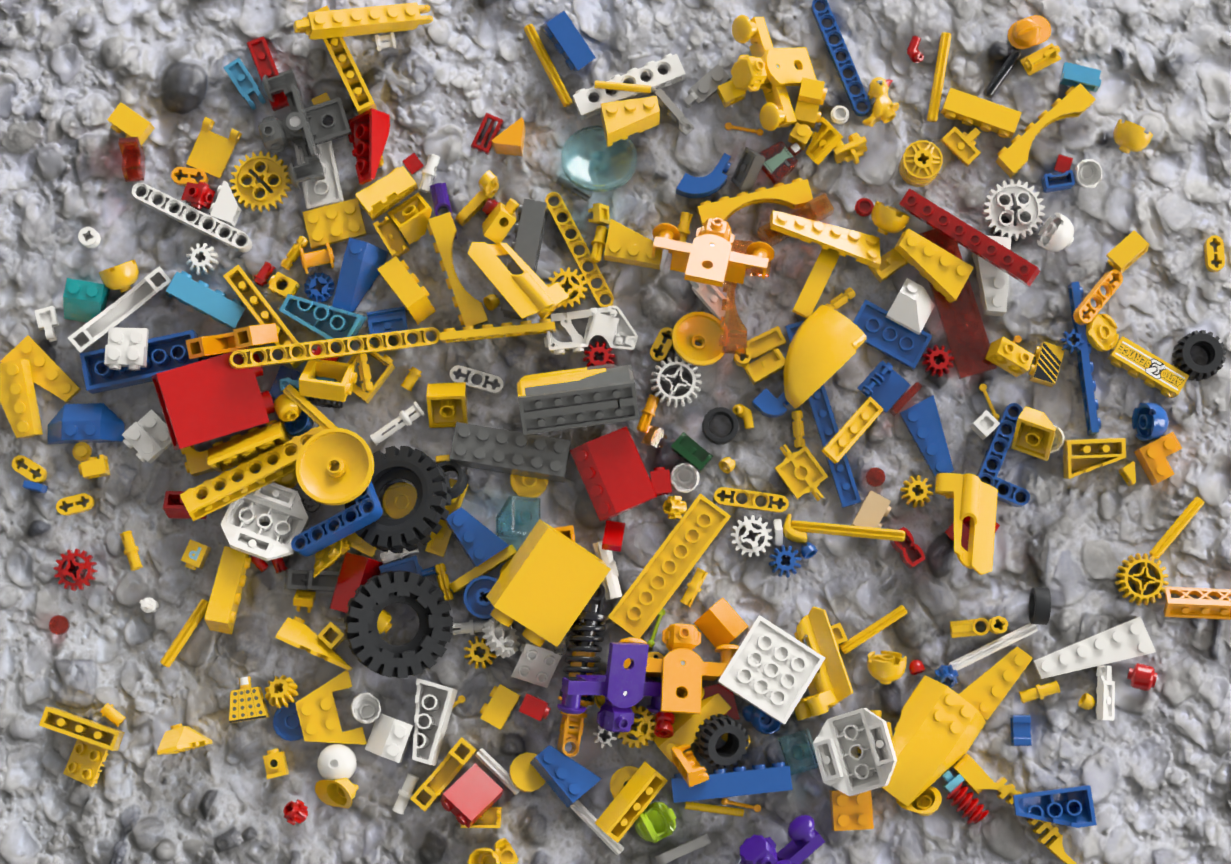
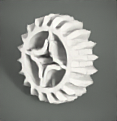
[650,356,702,408]

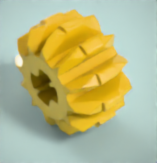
[900,475,933,508]
[464,636,497,669]
[265,674,298,709]

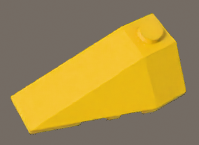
[652,693,731,762]
[157,723,213,755]

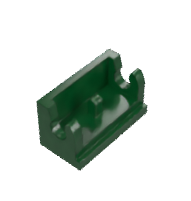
[670,432,713,473]

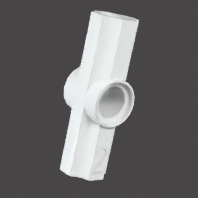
[593,541,622,601]

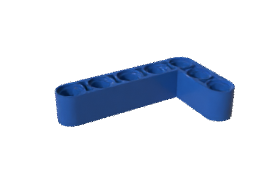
[976,403,1030,507]
[291,481,383,557]

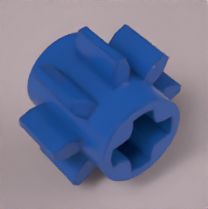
[1059,329,1085,354]
[934,665,959,688]

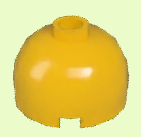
[1113,119,1153,154]
[871,201,911,235]
[98,259,139,293]
[867,650,907,685]

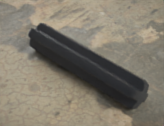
[983,50,1022,98]

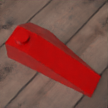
[348,108,390,185]

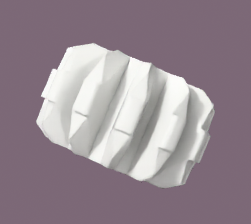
[186,243,219,275]

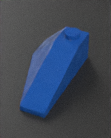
[1012,785,1097,828]

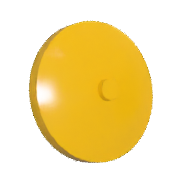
[296,428,374,506]

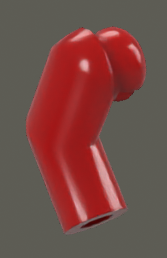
[907,36,924,63]
[250,555,269,573]

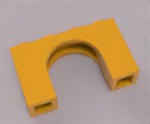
[186,323,279,359]

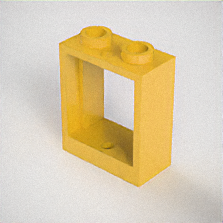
[336,343,395,404]
[299,359,357,402]

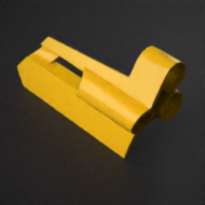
[468,242,570,319]
[935,473,998,575]
[794,607,853,721]

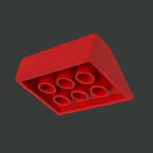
[570,426,657,521]

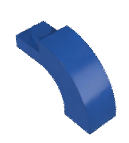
[676,153,732,199]

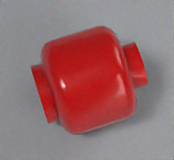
[1127,663,1158,691]

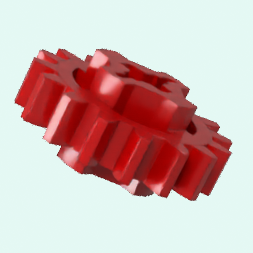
[54,549,98,591]

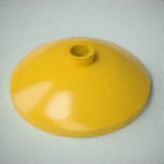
[672,312,729,366]

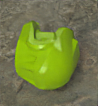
[634,802,676,843]

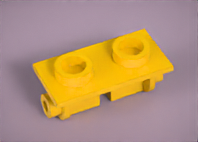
[1019,44,1061,76]

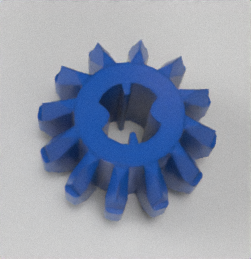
[769,545,802,578]

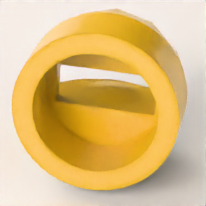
[483,294,500,311]
[718,457,735,474]
[1078,693,1096,710]

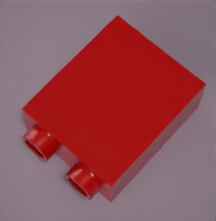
[151,348,275,450]

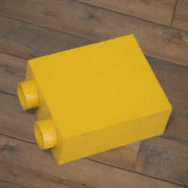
[486,519,611,647]

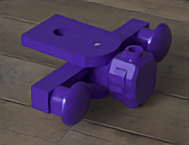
[557,642,661,732]
[739,815,825,864]

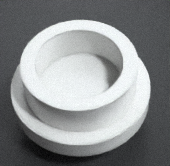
[830,105,849,124]

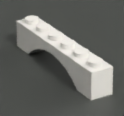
[68,266,171,353]

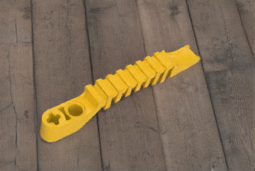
[952,754,1077,864]

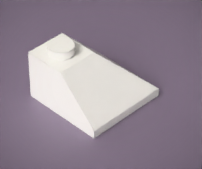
[886,278,935,335]

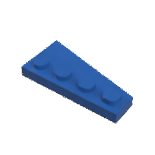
[899,395,954,479]

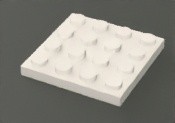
[717,615,825,725]

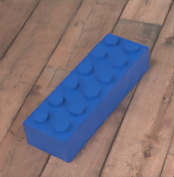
[80,330,203,394]
[670,762,793,803]

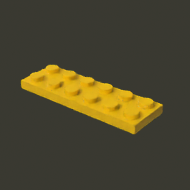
[439,319,556,343]

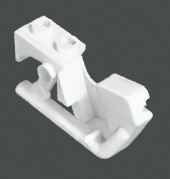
[544,305,638,355]

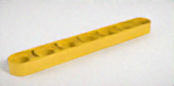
[545,192,614,308]

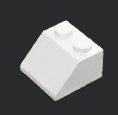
[365,713,415,763]

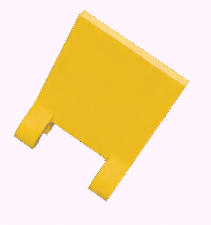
[186,117,242,179]

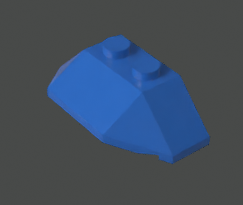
[48,403,125,444]

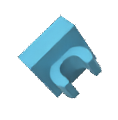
[942,770,965,793]

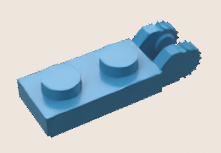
[223,58,266,110]

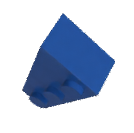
[541,11,596,72]
[444,507,509,567]
[530,745,602,808]

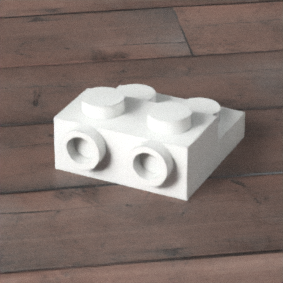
[104,327,149,371]
[122,409,172,463]

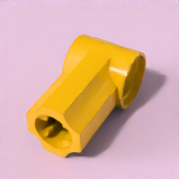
[950,618,990,638]

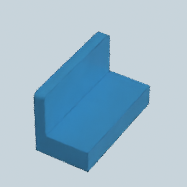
[1059,62,1101,92]

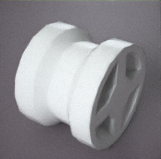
[78,227,101,249]

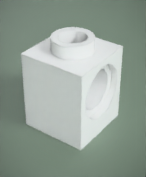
[969,410,1000,440]

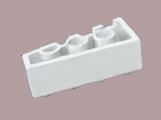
[412,678,458,766]

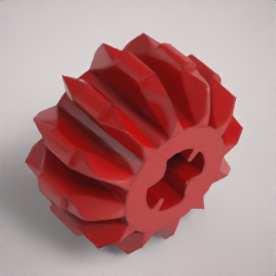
[583,342,615,367]
[921,345,954,377]

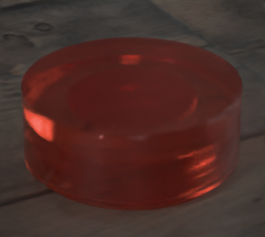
[866,467,885,487]
[49,615,70,635]

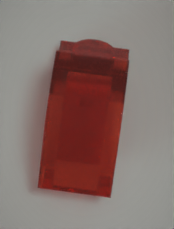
[118,137,145,182]

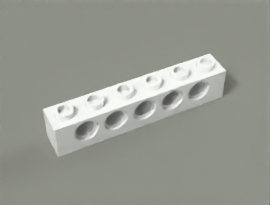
[573,54,686,121]

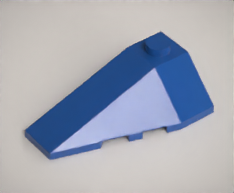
[332,237,388,313]

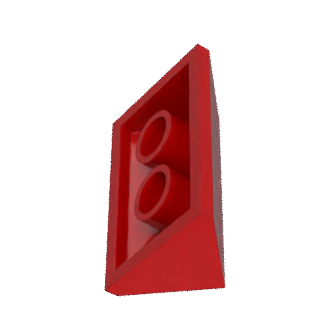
[329,552,383,613]

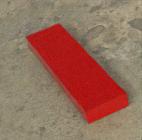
[247,36,289,111]

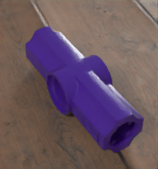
[430,183,457,240]

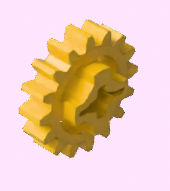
[546,267,588,309]
[617,706,657,749]

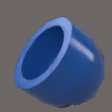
[800,542,818,559]

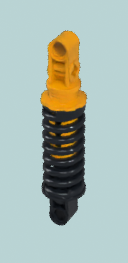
[557,584,609,757]

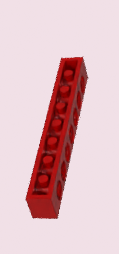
[899,188,1040,287]

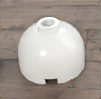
[1037,213,1074,252]
[317,744,357,780]

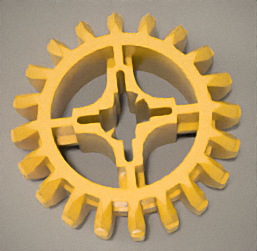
[1115,553,1169,606]

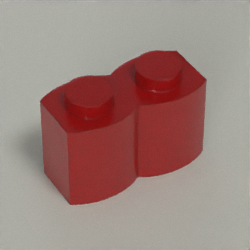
[890,527,925,569]

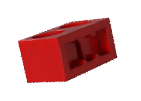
[519,693,551,721]

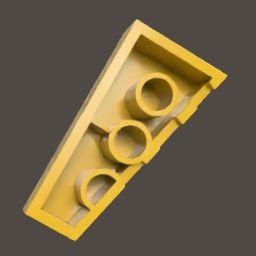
[0,359,43,438]
[204,546,251,635]

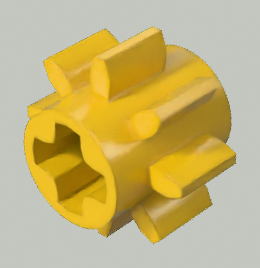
[663,495,687,519]

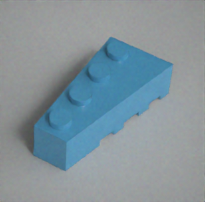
[166,271,245,329]
[279,294,367,347]

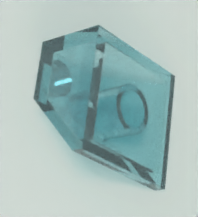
[496,496,540,537]

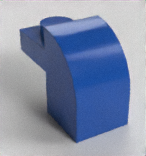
[751,388,790,418]

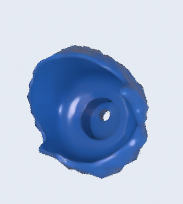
[742,704,781,735]

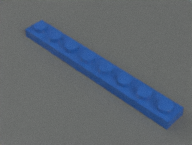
[1068,281,1101,435]

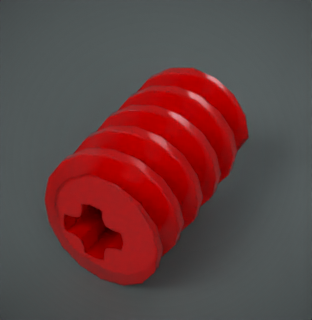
[946,782,989,824]

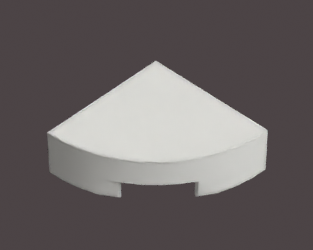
[773,519,783,546]

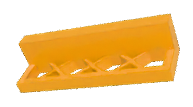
[1163,587,1231,620]

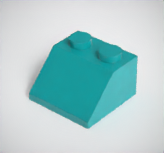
[63,278,110,323]

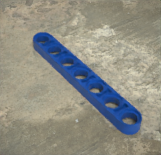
[811,0,871,117]

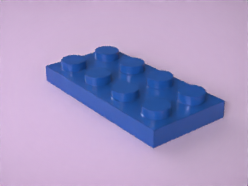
[853,299,932,370]

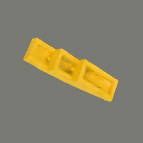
[792,248,840,318]

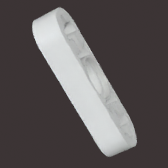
[450,365,504,394]

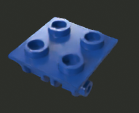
[857,360,911,413]

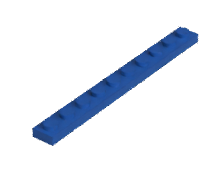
[785,320,861,508]

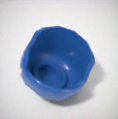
[285,411,314,436]

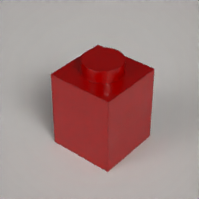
[650,467,672,496]

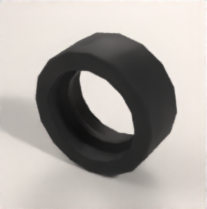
[702,407,739,445]
[438,461,468,499]
[1028,587,1051,625]

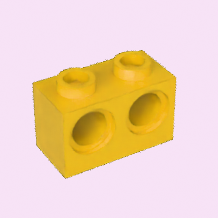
[985,337,1034,377]

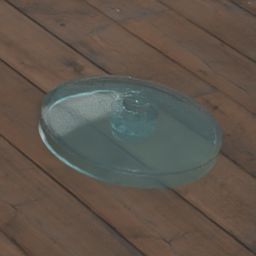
[561,125,637,192]

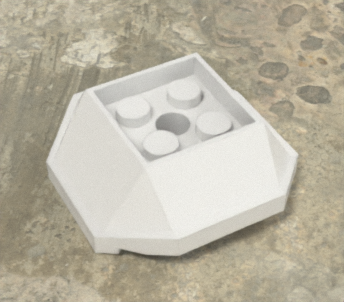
[220,482,309,561]
[813,708,897,796]

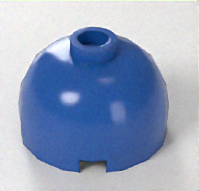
[1132,403,1169,441]

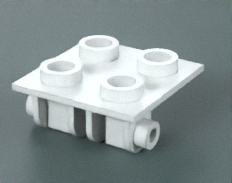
[511,643,562,688]

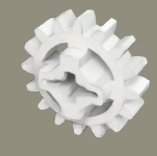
[730,515,773,558]
[482,618,520,658]

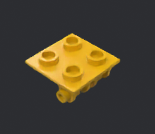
[313,539,351,578]
[63,739,109,787]

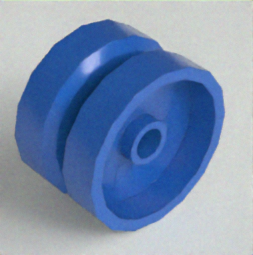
[464,576,497,620]

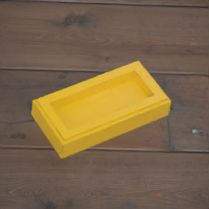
[744,326,787,360]

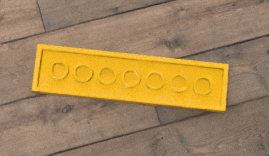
[608,493,731,638]

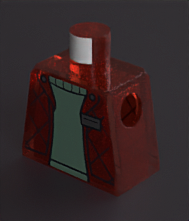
[759,141,802,185]

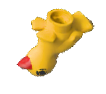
[862,77,900,127]

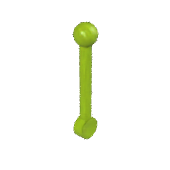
[647,609,665,647]

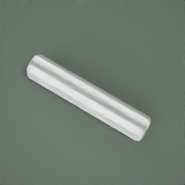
[475,748,521,794]

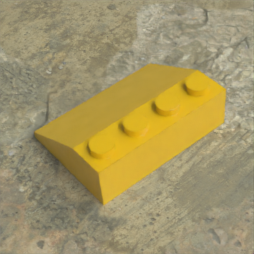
[207,420,290,473]

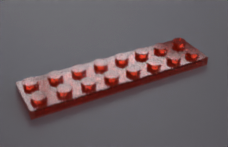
[919,229,997,379]

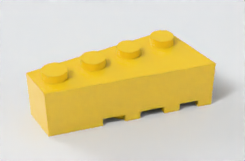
[894,228,974,303]

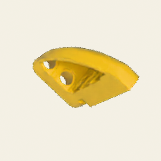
[784,305,866,409]

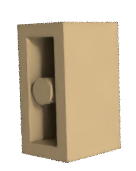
[850,490,892,528]

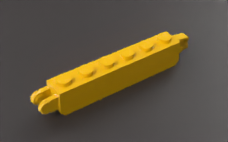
[293,3,433,40]

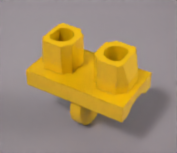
[833,132,867,165]

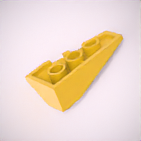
[275,616,353,671]

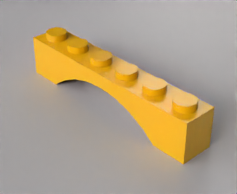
[995,83,1096,178]
[697,178,813,227]
[426,212,488,327]

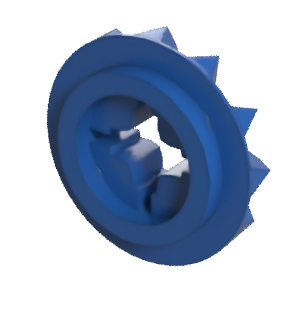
[304,272,335,302]

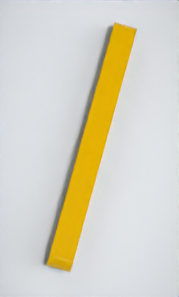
[229,327,440,369]

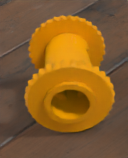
[300,242,335,274]

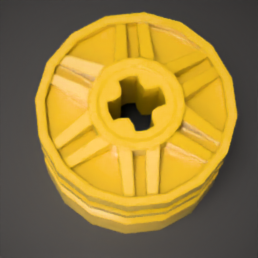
[899,140,943,187]

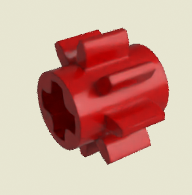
[283,799,308,825]

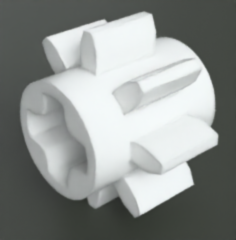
[593,726,617,748]

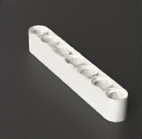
[132,183,252,253]

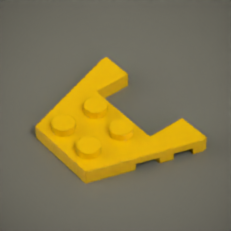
[295,670,367,745]

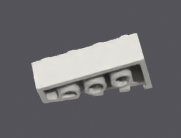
[972,235,1011,317]

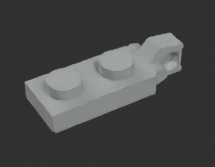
[684,64,731,108]
[655,88,694,136]

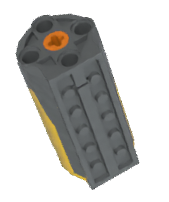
[517,364,639,435]

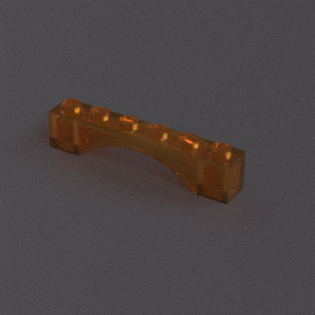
[719,240,753,355]

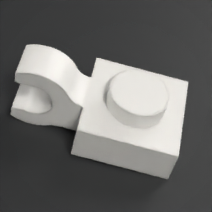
[35,306,59,342]

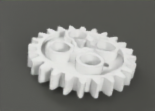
[982,179,1045,241]

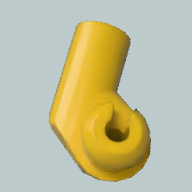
[732,404,754,429]

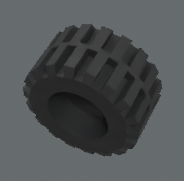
[1172,330,1226,381]
[694,714,749,769]

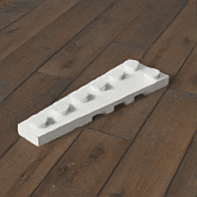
[1032,616,1156,679]

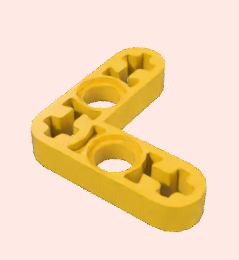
[455,170,499,226]

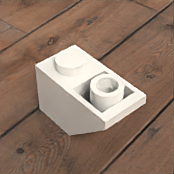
[209,181,241,227]

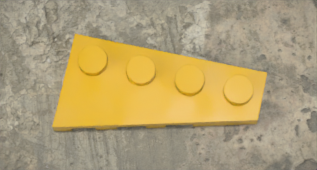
[0,335,81,403]

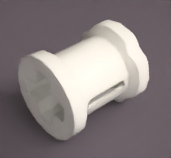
[375,32,397,52]

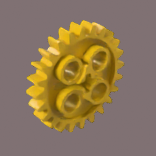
[230,151,292,212]

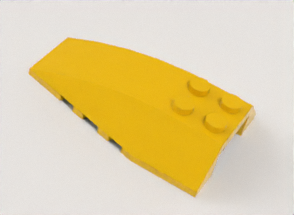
[881,675,986,807]

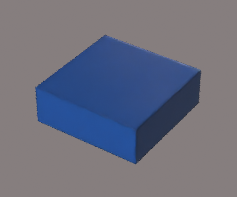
[22,480,48,493]

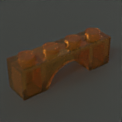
[757,193,834,247]

